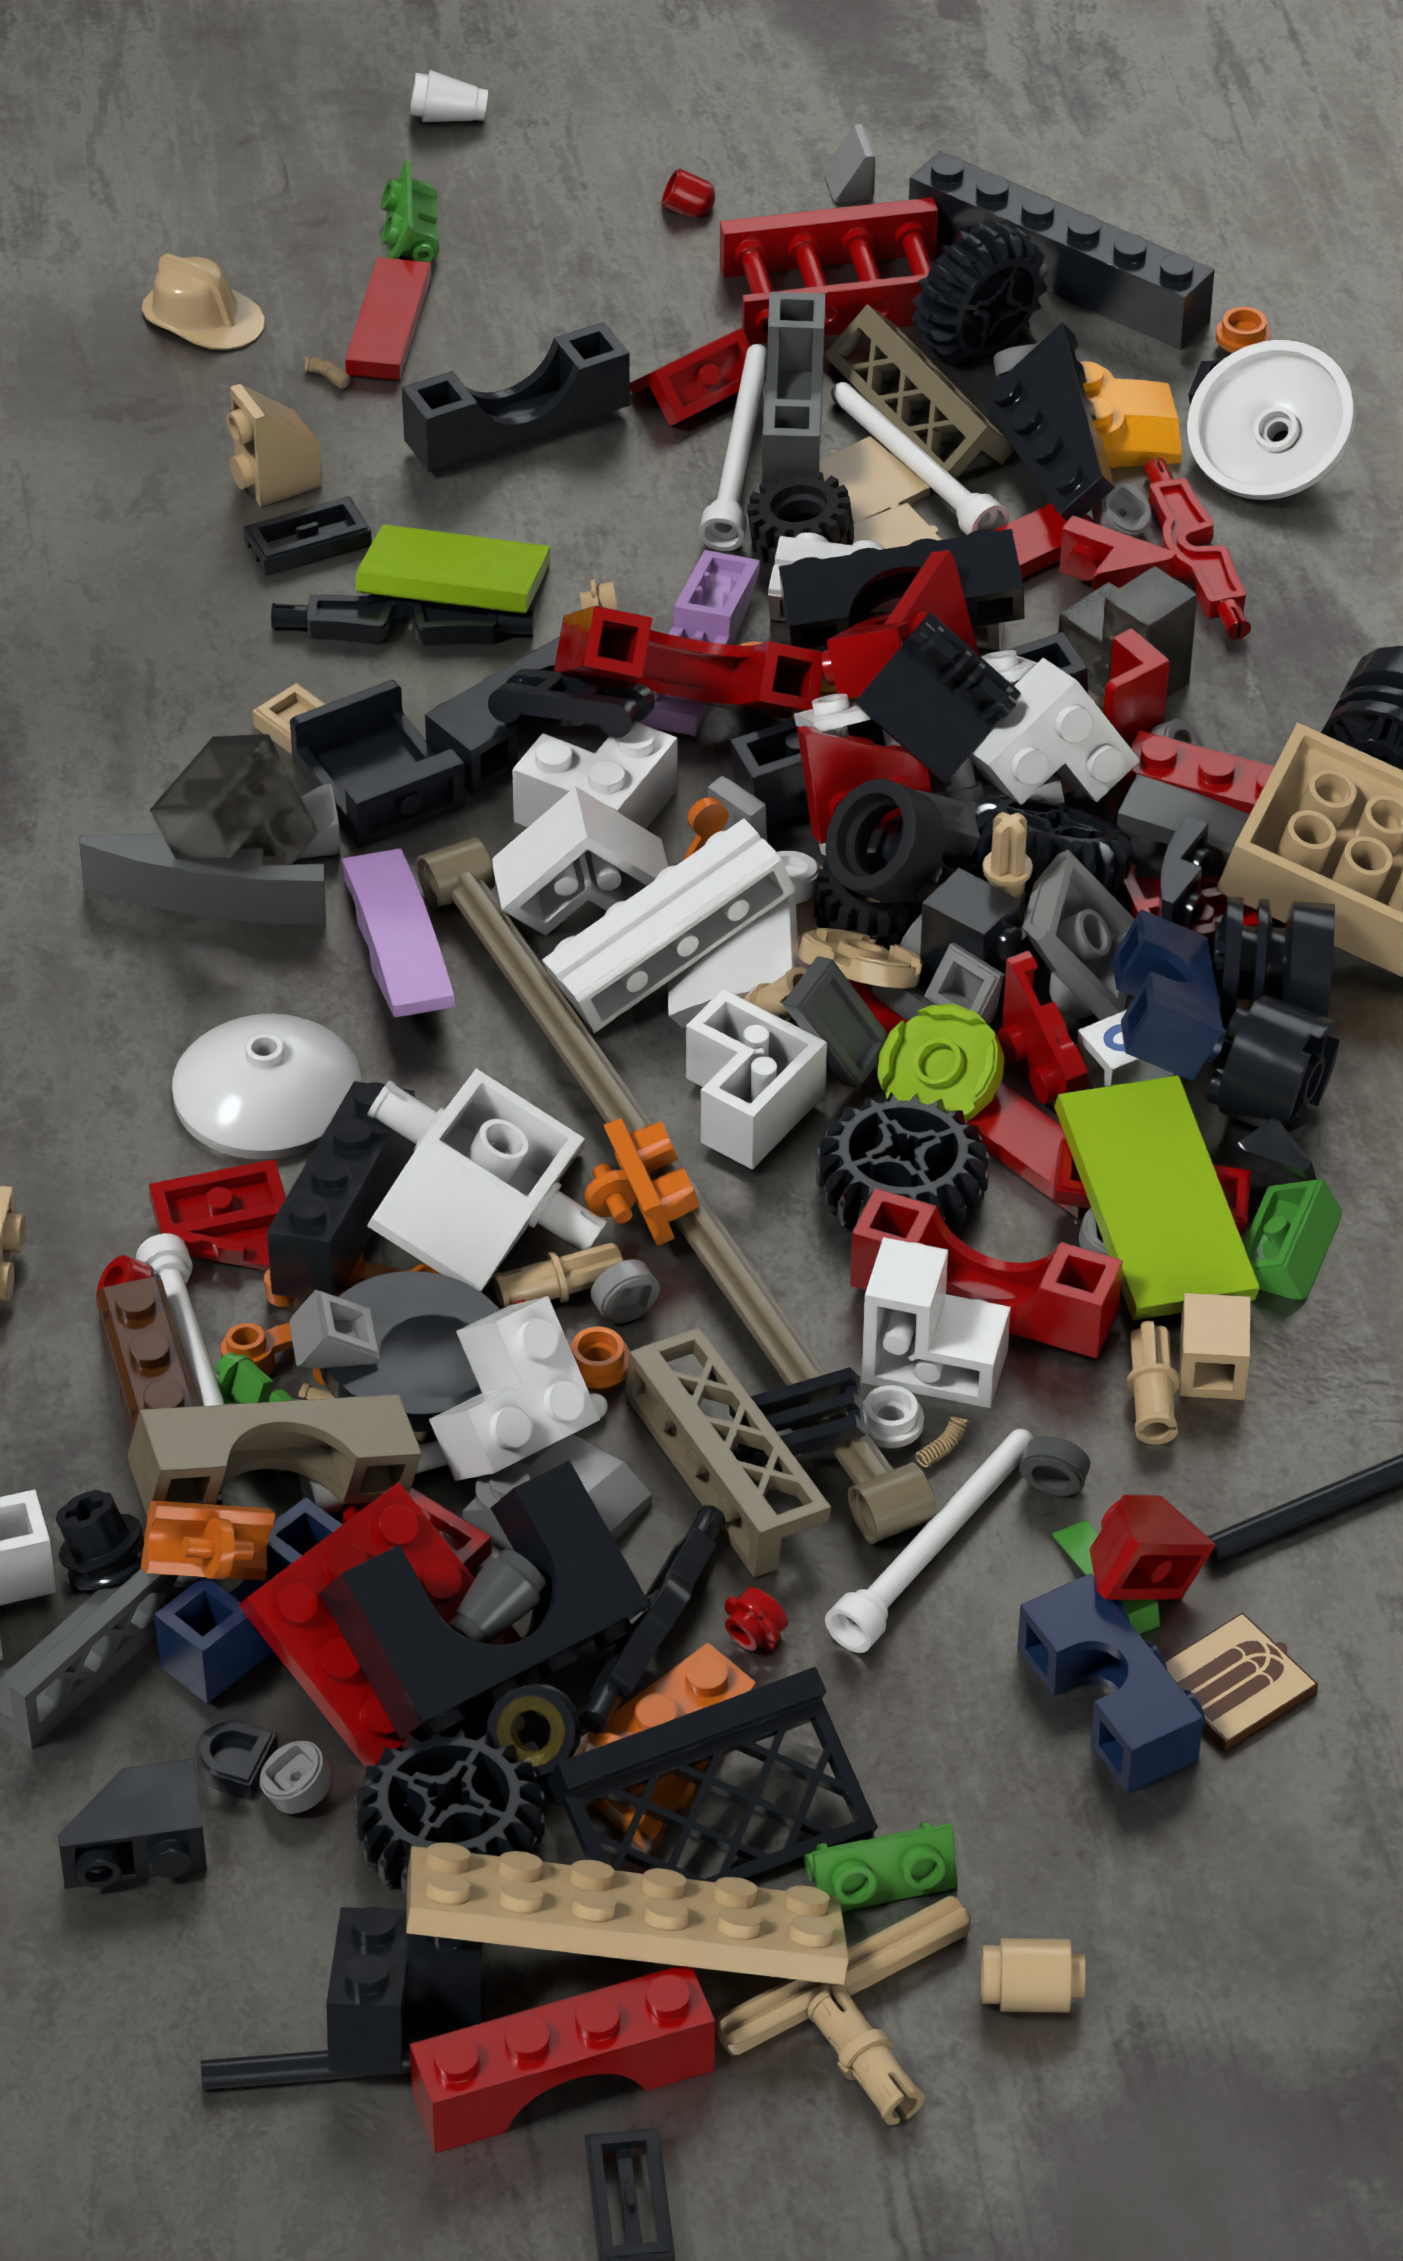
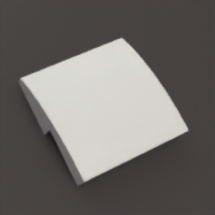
[668,895,799,1029]

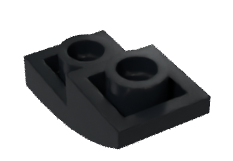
[1158,815,1212,930]

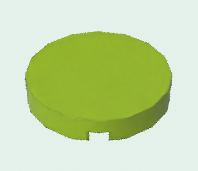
[877,1004,1005,1121]

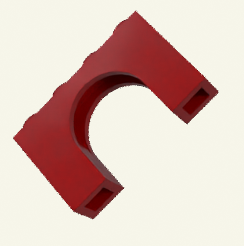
[554,606,823,720]

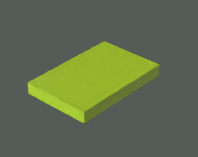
[355,524,551,614]

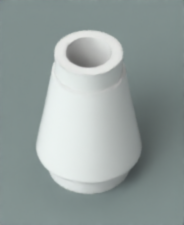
[410,70,488,122]

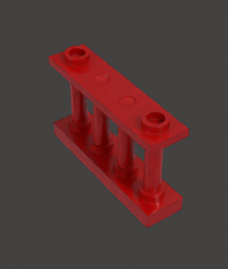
[719,197,938,345]

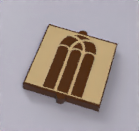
[1165,1612,1318,1751]

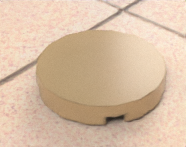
[798,928,924,989]

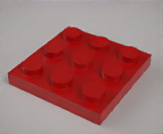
[238,1482,522,1768]

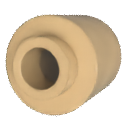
[981,1938,1085,2013]

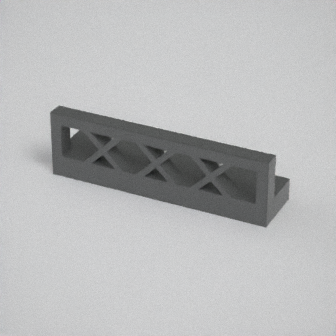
[0,1568,217,1749]

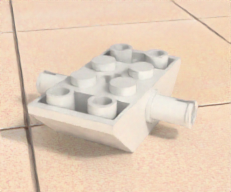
[367,1068,608,1292]

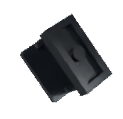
[290,680,465,848]

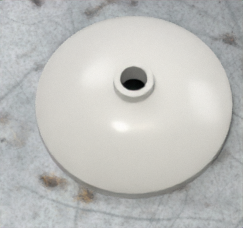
[1187,340,1356,500]
[172,1014,362,1160]

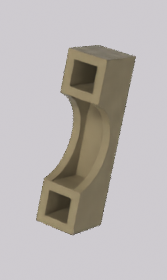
[127,1394,422,1515]

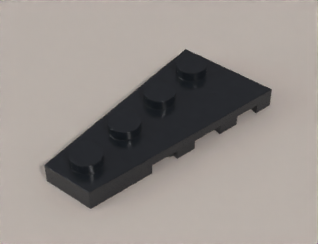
[979,322,1115,522]

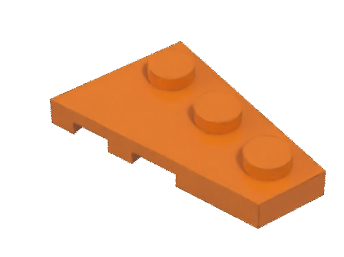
[573,1642,756,1856]

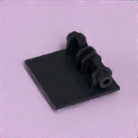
[854,612,1021,784]

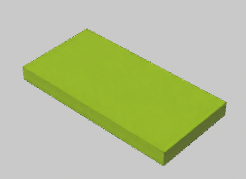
[1054,1075,1260,1321]

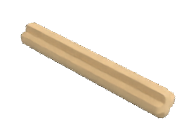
[715,1896,971,2055]

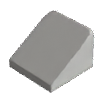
[824,124,876,203]
[273,783,340,861]
[924,942,1005,1024]
[289,1290,379,1369]

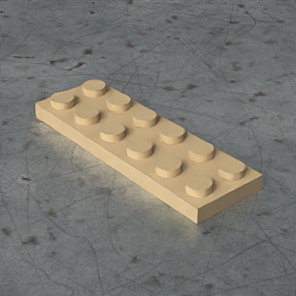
[406,1843,849,1985]

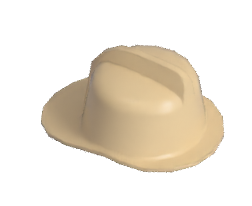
[142,253,265,351]

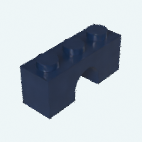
[1112,909,1226,1081]
[154,1497,342,1704]
[1017,1573,1205,1793]

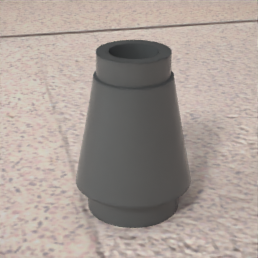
[448,1549,546,1644]

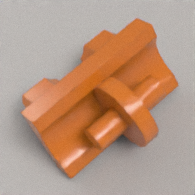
[584,1118,700,1246]
[141,1500,276,1581]

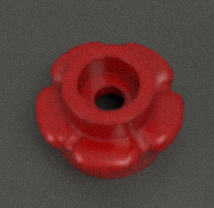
[724,1587,788,1651]

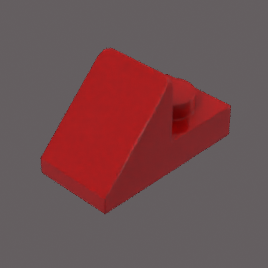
[1059,515,1176,617]

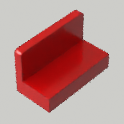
[630,327,766,426]
[1104,628,1170,748]

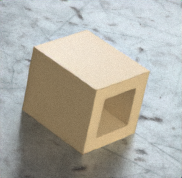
[1179,1293,1250,1400]

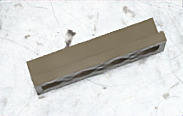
[824,304,1015,479]
[625,1327,831,1578]

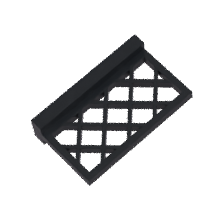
[547,1666,878,1882]

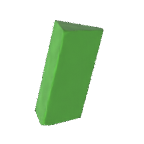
[1243,1179,1342,1300]

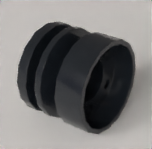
[1321,646,1403,770]
[1212,897,1335,1026]

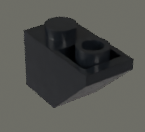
[58,1759,207,1889]

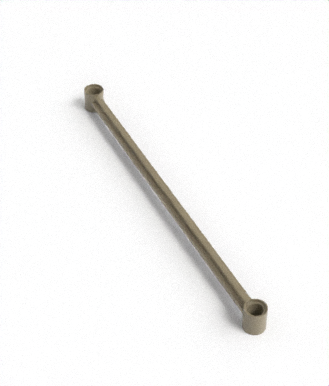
[416,837,937,1544]

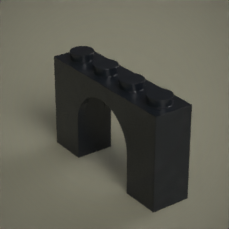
[320,1460,650,1740]

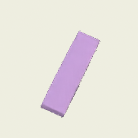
[639,550,760,736]
[341,848,456,1018]

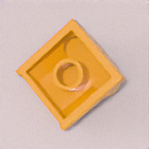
[1080,361,1182,468]

